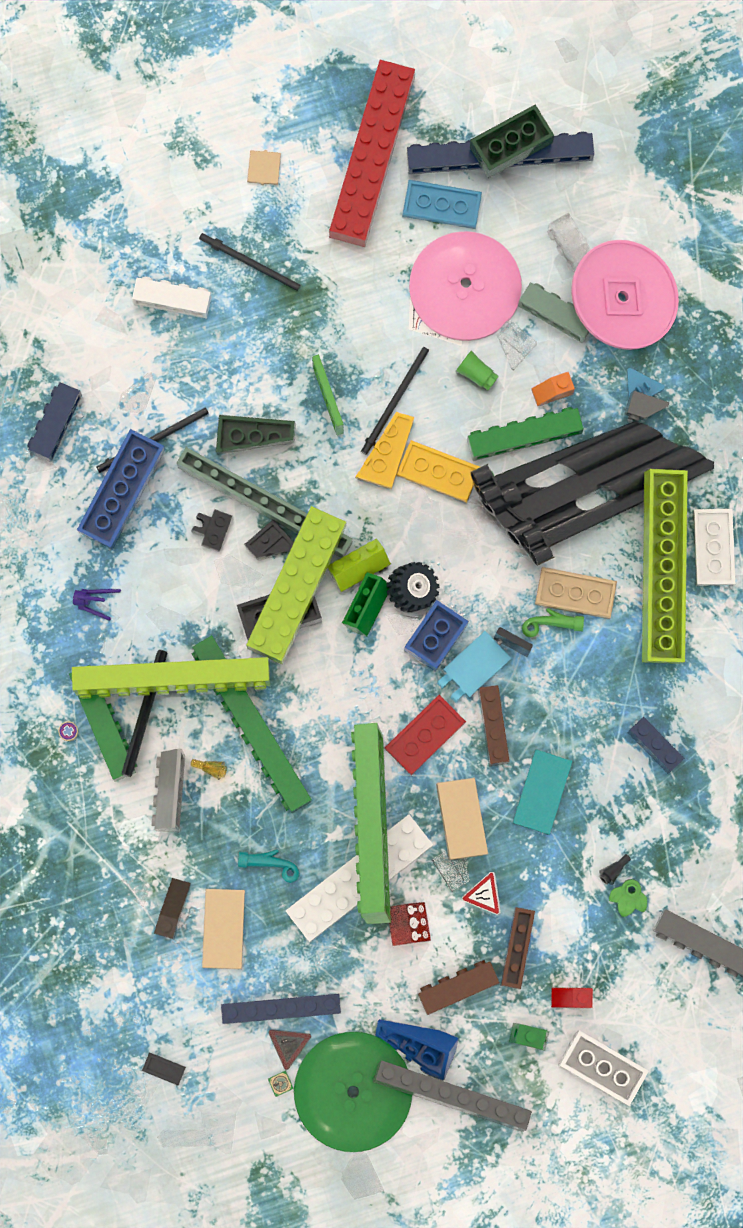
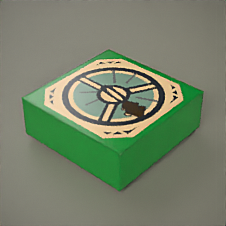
[268,1070,294,1097]

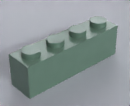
[518,282,589,343]

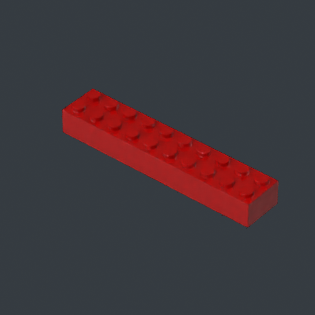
[329,59,415,247]

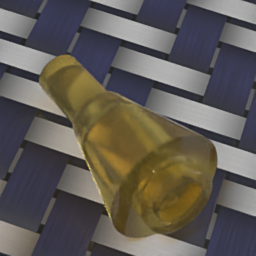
[191,759,227,780]

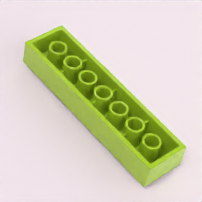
[246,506,346,664]

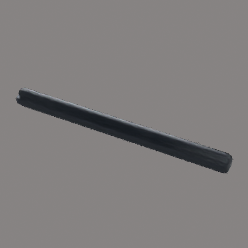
[122,650,168,777]

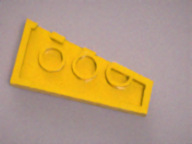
[355,412,414,489]

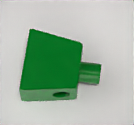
[509,1023,550,1051]

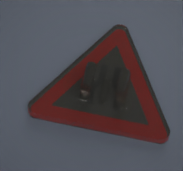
[268,1030,311,1070]

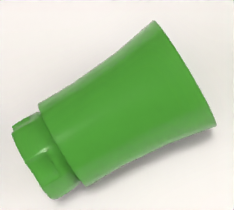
[456,350,499,391]

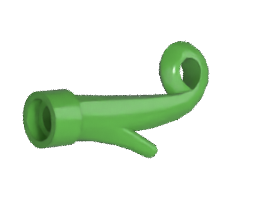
[522,608,584,637]

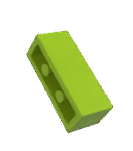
[327,538,391,592]

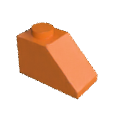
[531,372,575,406]

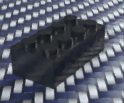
[237,594,322,640]

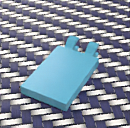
[437,631,511,703]

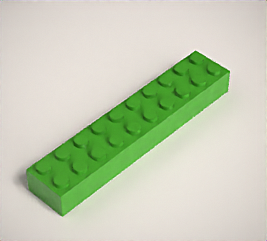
[351,723,391,924]

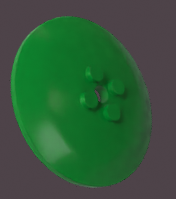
[294,1032,412,1152]

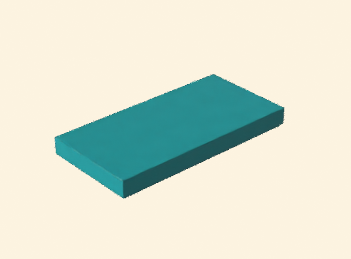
[513,749,572,835]

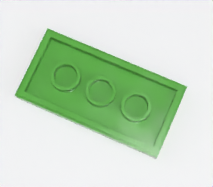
[312,354,344,436]

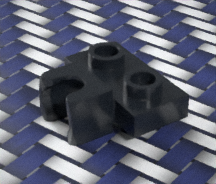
[191,509,232,552]

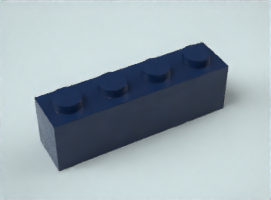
[27,382,82,463]

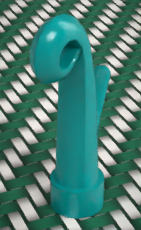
[238,849,300,883]

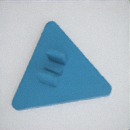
[627,368,665,398]

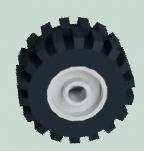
[386,562,440,612]

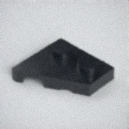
[244,520,294,560]

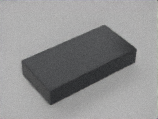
[142,1052,186,1086]

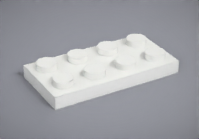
[693,509,736,586]

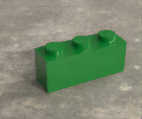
[342,572,389,637]

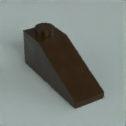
[154,878,191,940]

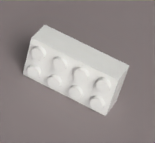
[558,1031,649,1106]

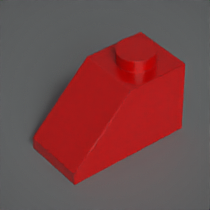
[551,988,593,1008]

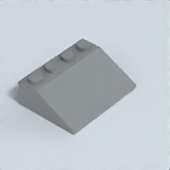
[152,749,185,833]

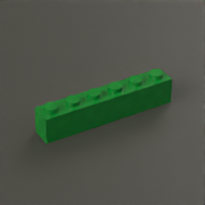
[467,407,584,461]
[69,665,138,782]

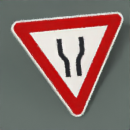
[462,872,501,915]

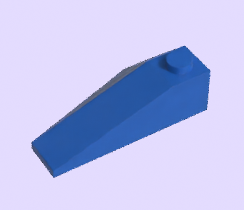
[375,1019,459,1081]

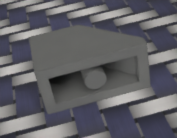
[624,391,670,422]

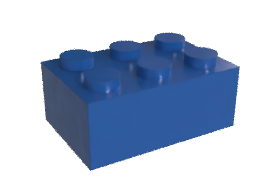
[404,600,469,672]

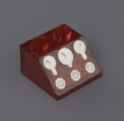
[389,902,431,947]

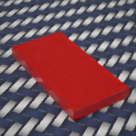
[384,694,466,776]

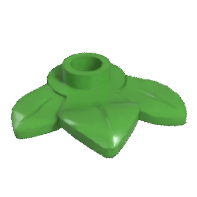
[609,879,647,917]

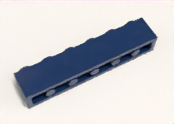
[221,994,341,1024]

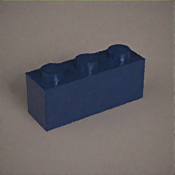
[627,717,684,774]

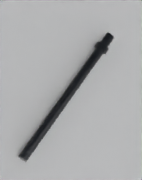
[361,347,429,455]
[96,407,209,473]

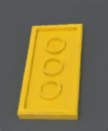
[396,440,480,503]

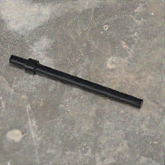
[199,233,301,291]

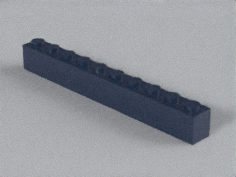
[407,131,594,174]

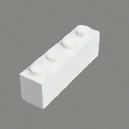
[132,277,212,319]

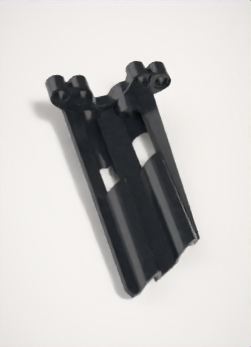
[470,421,714,566]

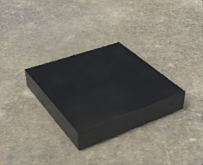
[494,627,533,657]

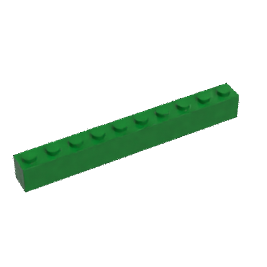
[191,635,312,813]

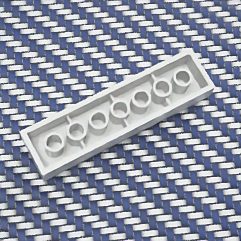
[286,815,433,943]

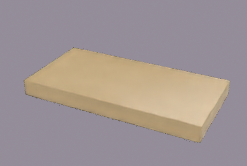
[535,567,617,619]
[436,778,488,860]
[202,889,245,969]

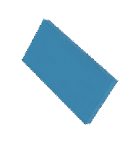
[402,180,482,229]

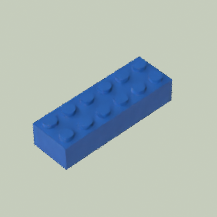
[77,429,165,550]

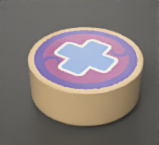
[58,721,79,741]

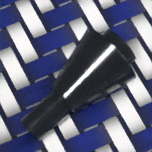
[599,854,631,885]

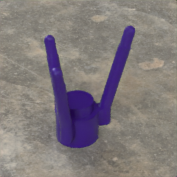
[73,589,121,621]

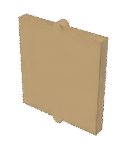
[247,150,281,185]

